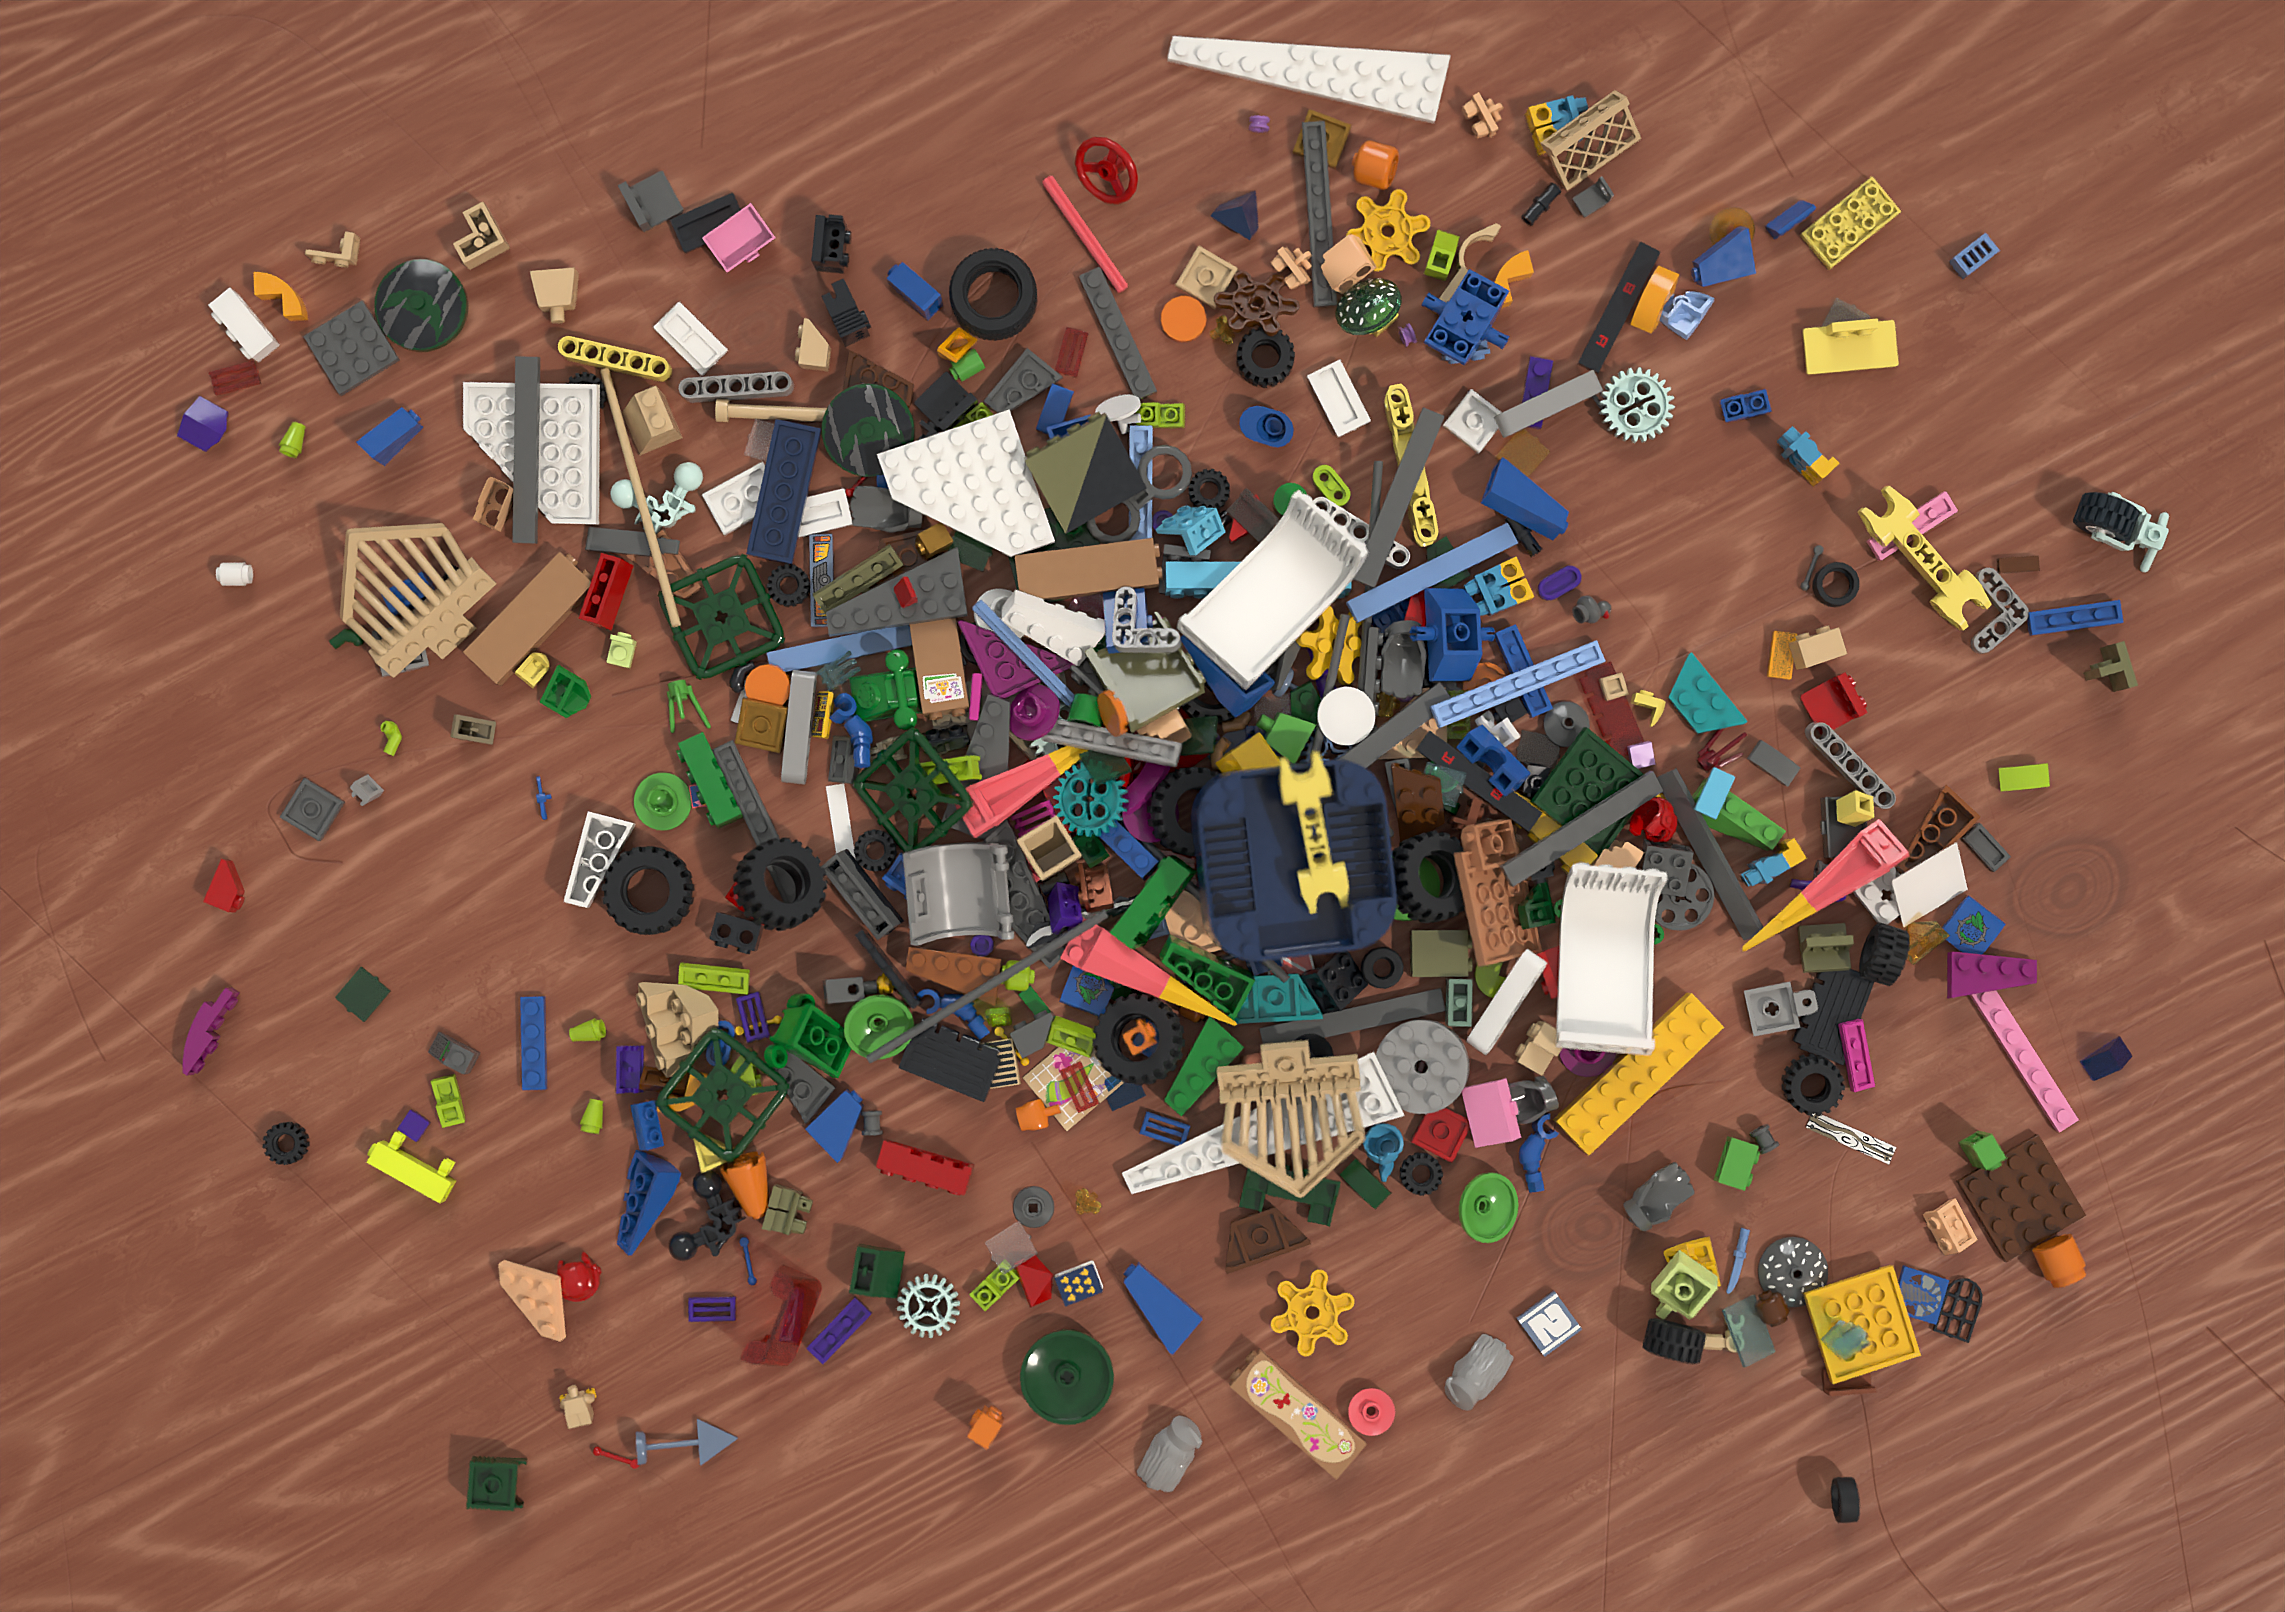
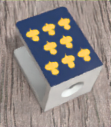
[1054,1260,1103,1307]

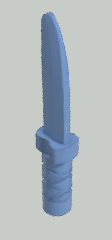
[1726,1228,1750,1294]

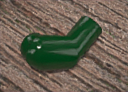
[329,629,365,649]

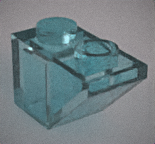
[1821,1320,1871,1360]

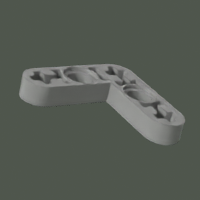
[1970,568,2029,654]
[1112,586,1181,653]

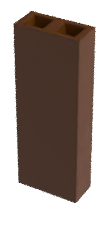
[1997,556,2040,574]

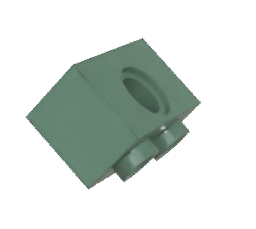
[1445,979,1472,1026]

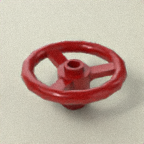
[1075,136,1138,205]

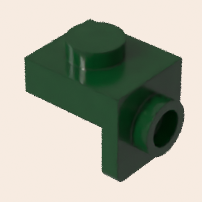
[1072,831,1110,869]

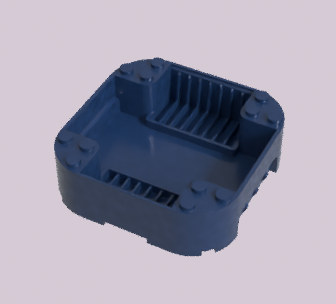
[1191,760,1397,961]

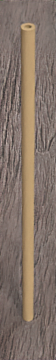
[600,368,681,627]

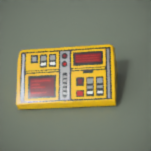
[811,691,836,739]

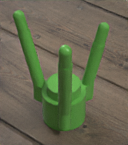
[667,680,711,733]

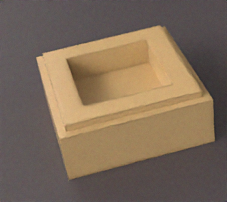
[1599,672,1629,702]

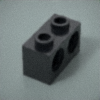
[709,912,764,954]

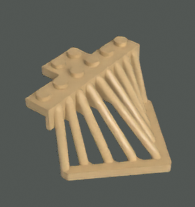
[340,523,497,678]
[1217,1040,1365,1198]

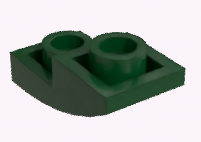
[1340,1158,1392,1209]

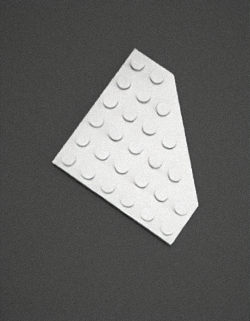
[463,382,600,524]
[877,410,1055,557]

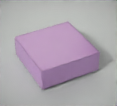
[1627,741,1655,769]

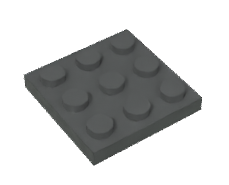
[303,300,400,396]

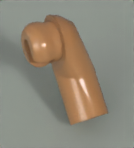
[1222,710,1252,733]
[1210,737,1231,773]

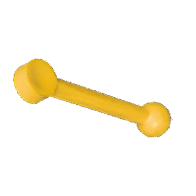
[735,1015,782,1035]
[994,1027,1029,1066]

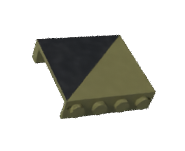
[1024,412,1147,534]

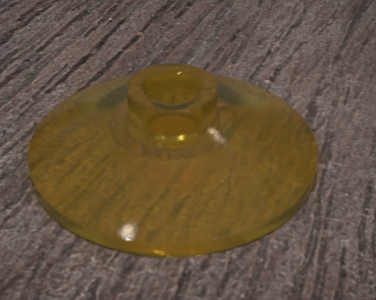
[1709,207,1755,245]

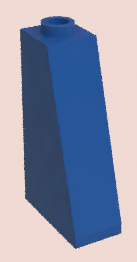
[1481,457,1569,540]
[1123,1262,1203,1355]

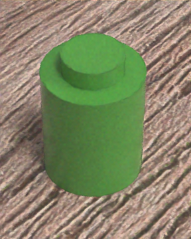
[949,348,985,382]

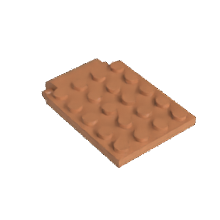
[1454,818,1542,967]

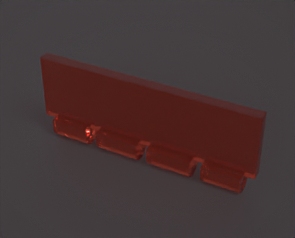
[1579,662,1644,756]

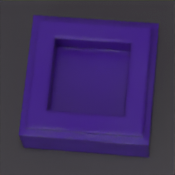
[397,1109,431,1142]

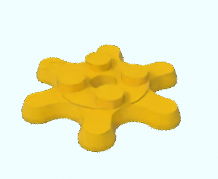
[1346,189,1430,272]
[1296,605,1362,686]
[1271,1270,1354,1356]

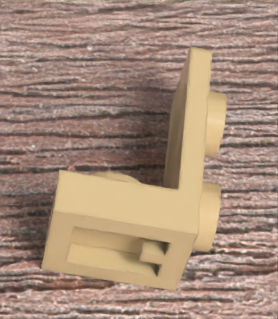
[305,232,360,267]

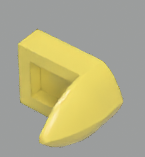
[515,652,550,688]
[1631,690,1666,727]

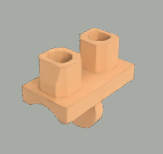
[1462,92,1503,138]
[1271,247,1312,289]

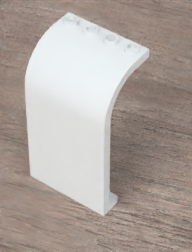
[1177,490,1368,690]
[1556,862,1667,1055]

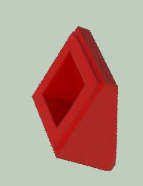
[894,576,918,608]

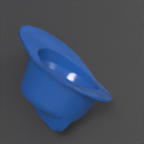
[1239,406,1294,448]

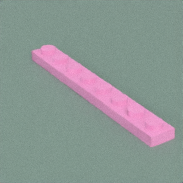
[1970,990,2079,1133]

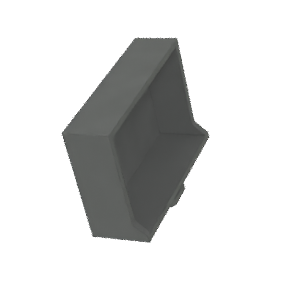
[1820,797,1867,858]

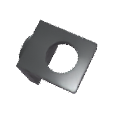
[1572,176,1614,218]

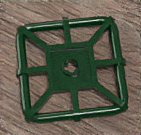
[657,553,786,680]
[853,728,973,853]
[655,1027,790,1163]

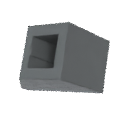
[1010,1010,1055,1058]

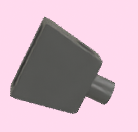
[823,977,877,1004]

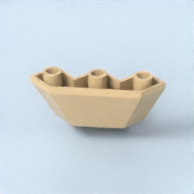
[636,982,718,1078]

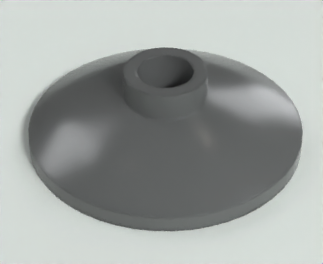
[1543,701,1590,747]

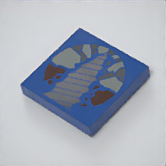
[1898,1266,1949,1325]

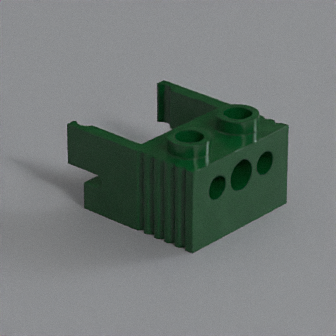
[466,1456,528,1511]

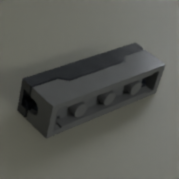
[821,849,904,940]

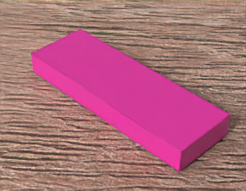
[1838,1019,1875,1092]

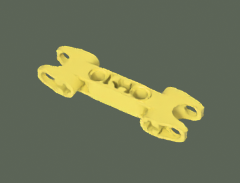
[1384,384,1438,547]
[1858,486,1992,631]
[1279,751,1349,914]

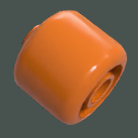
[1352,140,1399,190]

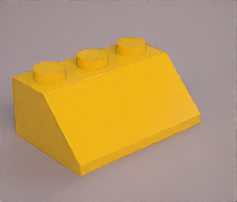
[1215,732,1280,773]

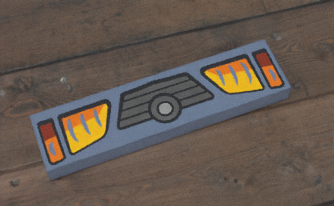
[809,534,834,627]

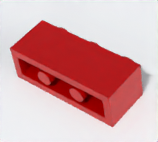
[579,553,634,631]

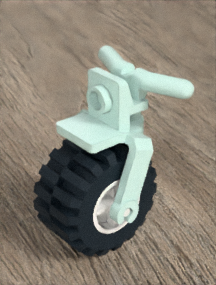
[2073,492,2169,572]

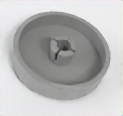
[1376,1019,1469,1114]

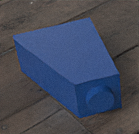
[1691,226,1756,287]
[887,262,944,321]
[356,407,424,466]
[805,1089,864,1163]

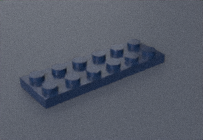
[746,419,822,565]

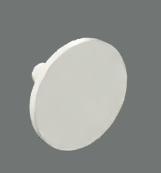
[1095,395,1141,434]

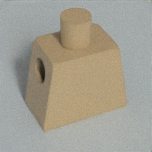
[530,268,579,323]

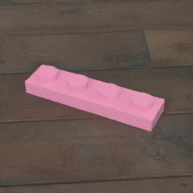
[1866,492,1958,561]

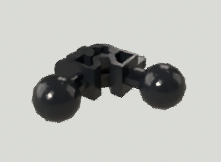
[668,1170,747,1261]

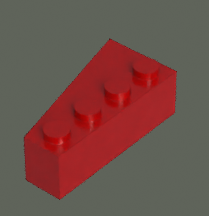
[876,1139,975,1196]

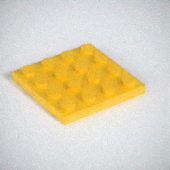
[1803,1265,1921,1384]

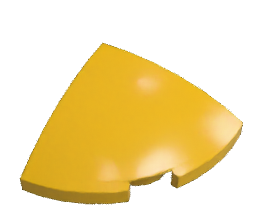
[1663,1236,1721,1286]

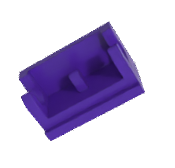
[1047,882,1083,934]
[616,1046,644,1093]

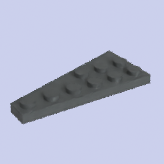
[826,547,968,637]
[942,694,1011,840]
[983,819,1065,969]

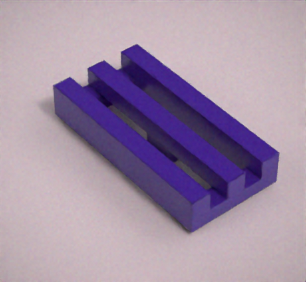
[736,992,771,1043]
[688,1296,736,1322]

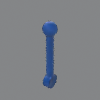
[739,1237,757,1285]

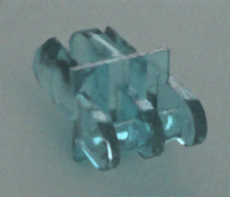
[817,651,861,692]

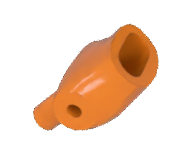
[1016,1099,1061,1131]

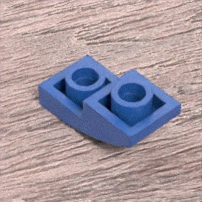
[1720,389,1772,423]

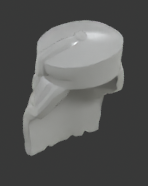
[1445,1334,1514,1411]
[1137,1416,1202,1492]

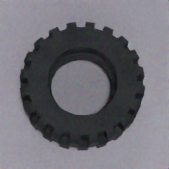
[1147,767,1219,856]
[1391,831,1465,923]
[733,837,827,931]
[601,846,695,935]
[1092,994,1185,1085]

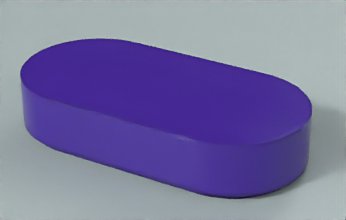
[1537,566,1581,601]

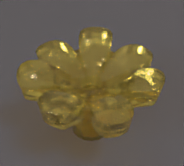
[1210,315,1235,345]
[1377,692,1400,717]
[1075,1188,1102,1215]

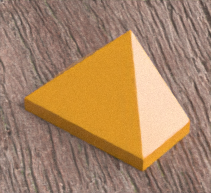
[937,327,978,363]

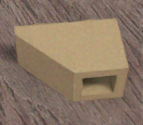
[795,318,831,371]

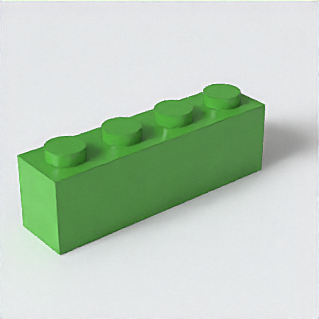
[1692,778,1786,851]

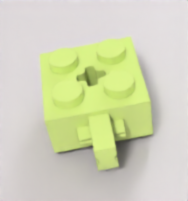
[1651,1250,1718,1320]

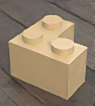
[453,202,510,270]
[1515,1021,1562,1076]

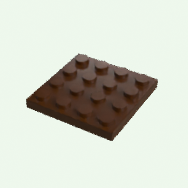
[1957,1134,2086,1262]

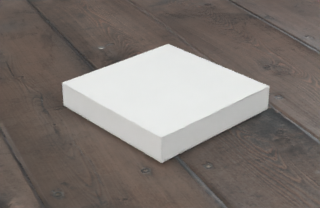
[1443,389,1502,454]

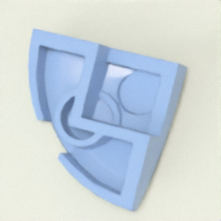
[1660,291,1714,340]

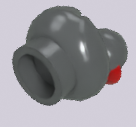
[1572,595,1612,624]

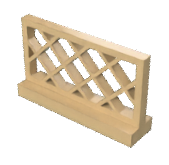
[1541,90,1641,191]

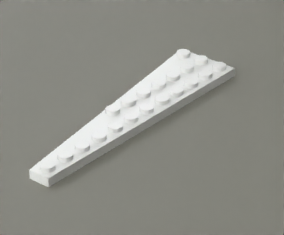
[1168,36,1450,124]
[1122,1052,1405,1194]

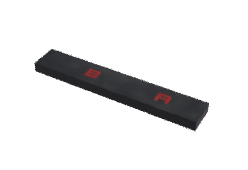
[1577,241,1661,374]
[1415,731,1542,832]

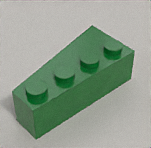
[676,732,743,829]
[1110,855,1197,950]
[1159,934,1255,1020]
[1164,1016,1244,1116]

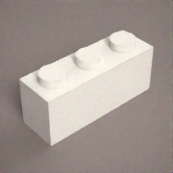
[209,288,280,362]

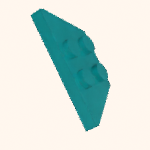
[1668,652,1748,734]
[1234,973,1323,1024]

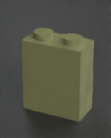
[1410,930,1472,977]

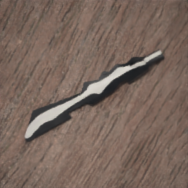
[1026,895,1137,948]

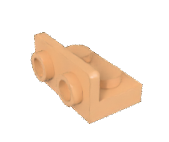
[1923,1198,1977,1255]

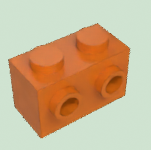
[967,1405,1004,1449]

